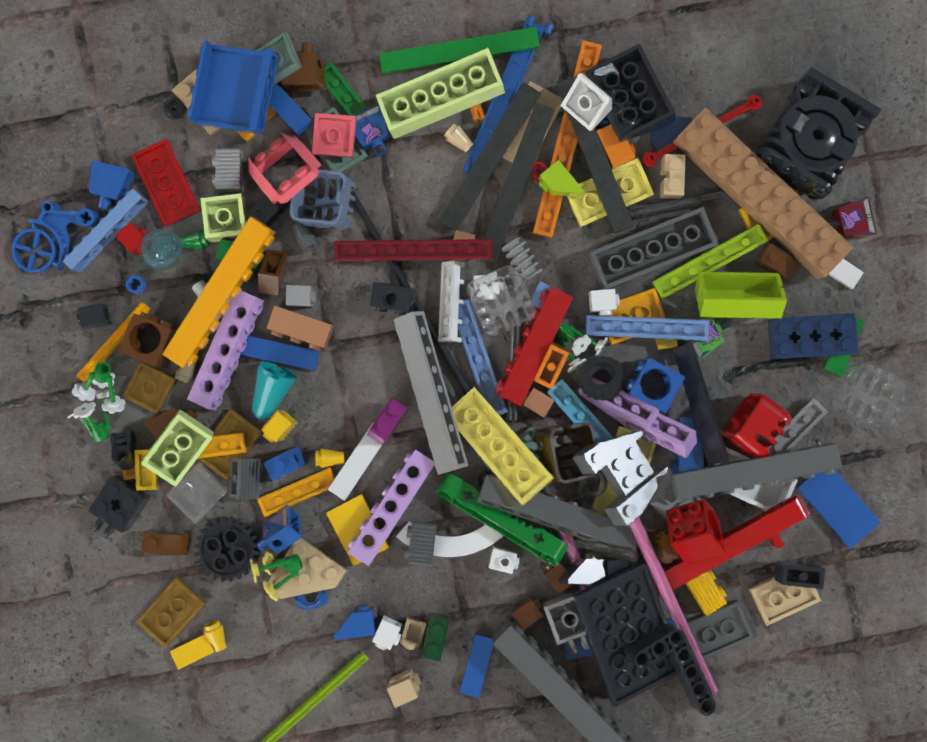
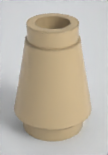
[444,124,473,153]

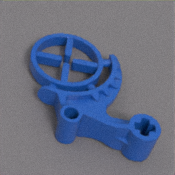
[12,201,102,273]

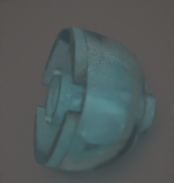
[141,230,182,270]

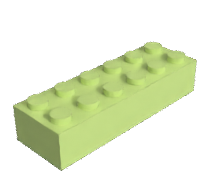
[376,48,505,139]

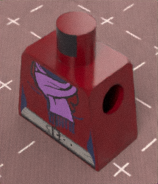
[825,196,877,238]

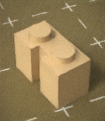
[660,154,685,199]
[387,668,421,708]

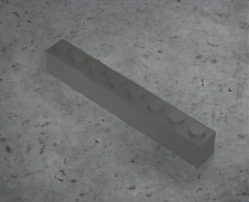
[670,443,842,502]
[476,474,638,555]

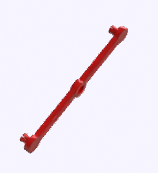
[642,95,762,168]

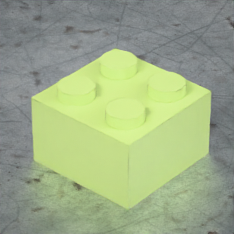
[200,193,248,243]

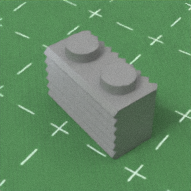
[212,149,243,192]

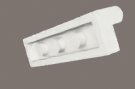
[438,260,465,342]

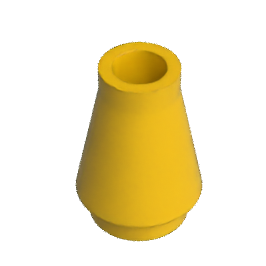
[315,448,344,468]
[203,619,227,652]

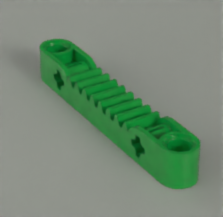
[436,474,567,566]

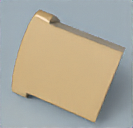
[399,617,427,650]

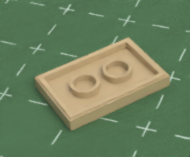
[748,576,821,626]

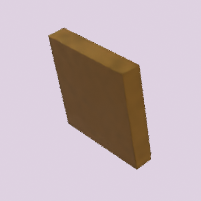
[122,361,177,415]

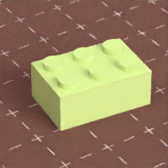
[141,409,214,487]

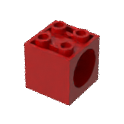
[666,498,726,565]

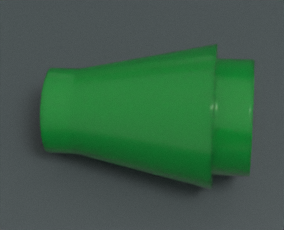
[179,229,211,249]

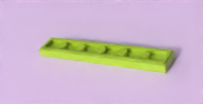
[651,224,768,299]

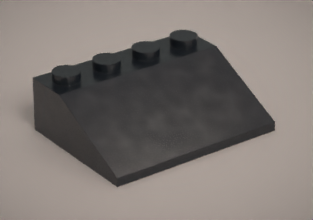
[585,43,676,142]

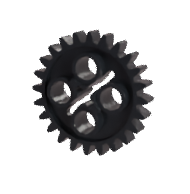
[194,516,261,582]

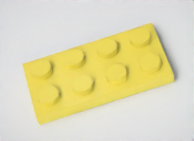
[566,158,654,228]

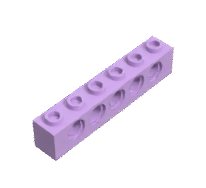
[187,291,264,410]
[348,450,434,566]

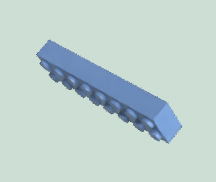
[63,189,149,273]

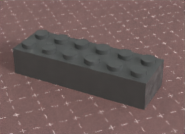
[588,207,719,290]

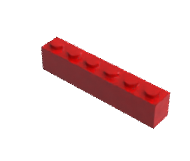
[496,286,573,406]

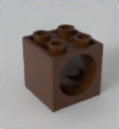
[117,312,178,368]

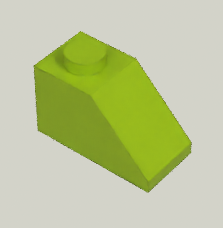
[539,160,584,198]

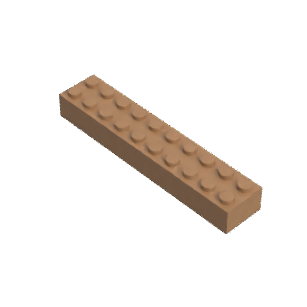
[673,107,854,279]

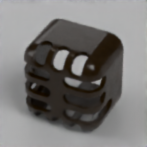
[533,422,600,484]

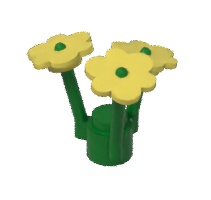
[250,552,303,602]

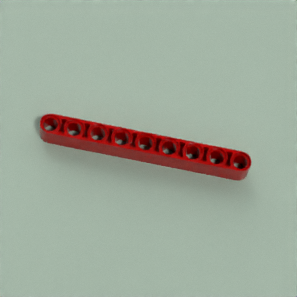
[650,495,810,597]

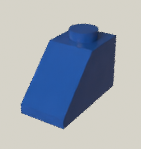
[334,605,377,640]

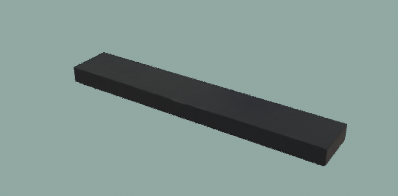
[673,343,729,466]

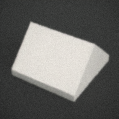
[561,73,612,131]

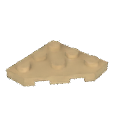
[268,538,348,599]

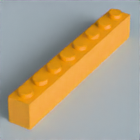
[162,217,275,368]

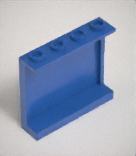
[188,40,279,135]

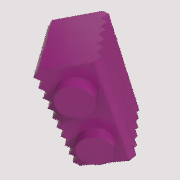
[367,398,407,445]

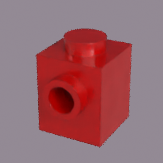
[115,222,152,256]

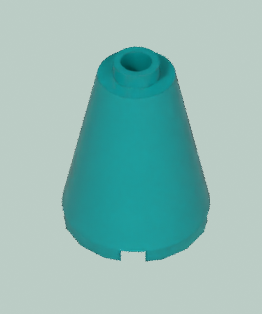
[252,362,297,420]

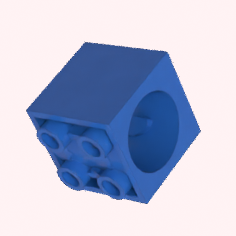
[623,357,685,413]

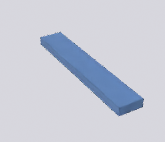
[458,299,508,415]
[585,315,709,341]

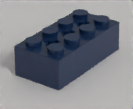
[768,313,858,360]

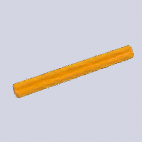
[77,302,150,382]

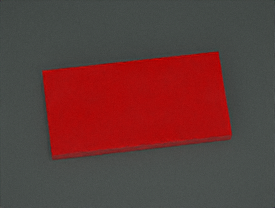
[130,138,202,228]

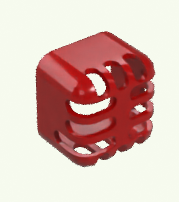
[720,393,791,458]

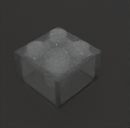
[165,462,228,523]

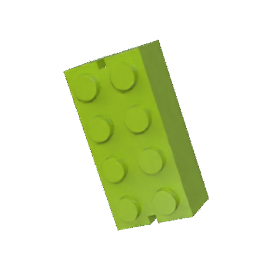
[695,272,787,318]

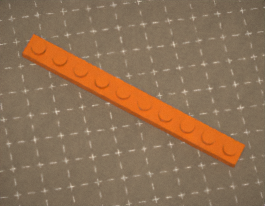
[533,40,602,239]

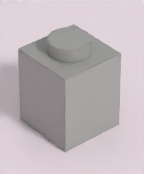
[286,285,317,308]

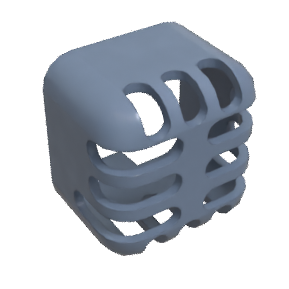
[290,170,356,230]

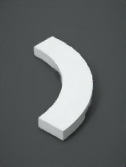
[396,521,503,557]

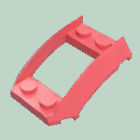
[248,131,321,204]

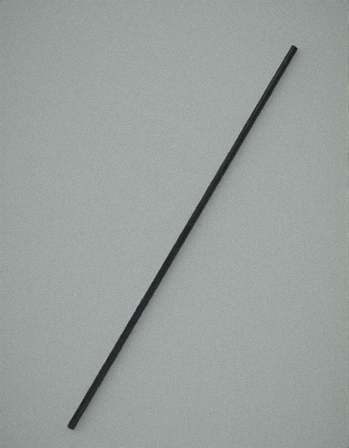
[301,107,567,554]

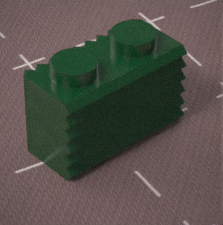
[421,613,449,661]

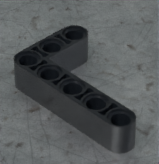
[625,623,716,716]

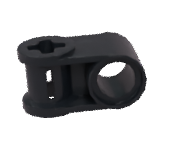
[110,429,137,470]

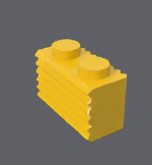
[261,410,297,443]
[685,570,727,616]

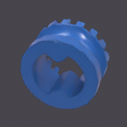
[126,276,146,294]

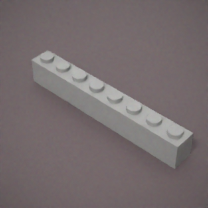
[394,311,468,475]

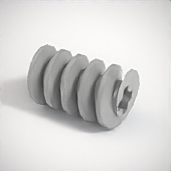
[502,237,543,282]

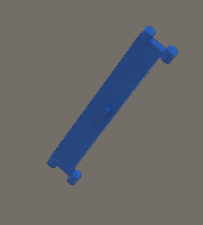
[463,15,554,182]

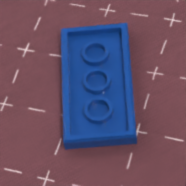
[796,471,881,549]

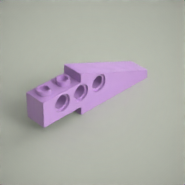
[578,377,697,458]

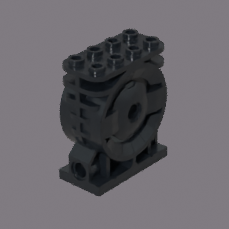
[756,67,882,200]

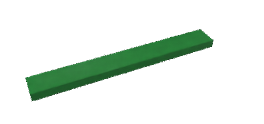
[379,27,540,75]

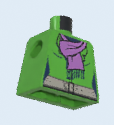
[683,317,730,361]

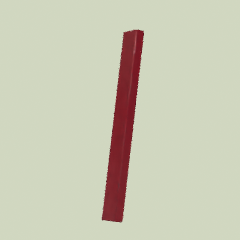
[334,239,493,261]

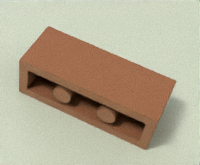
[267,306,334,351]

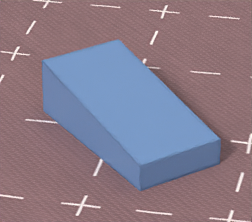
[529,281,551,308]

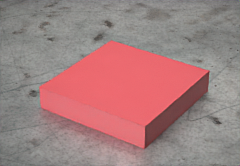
[312,113,356,158]

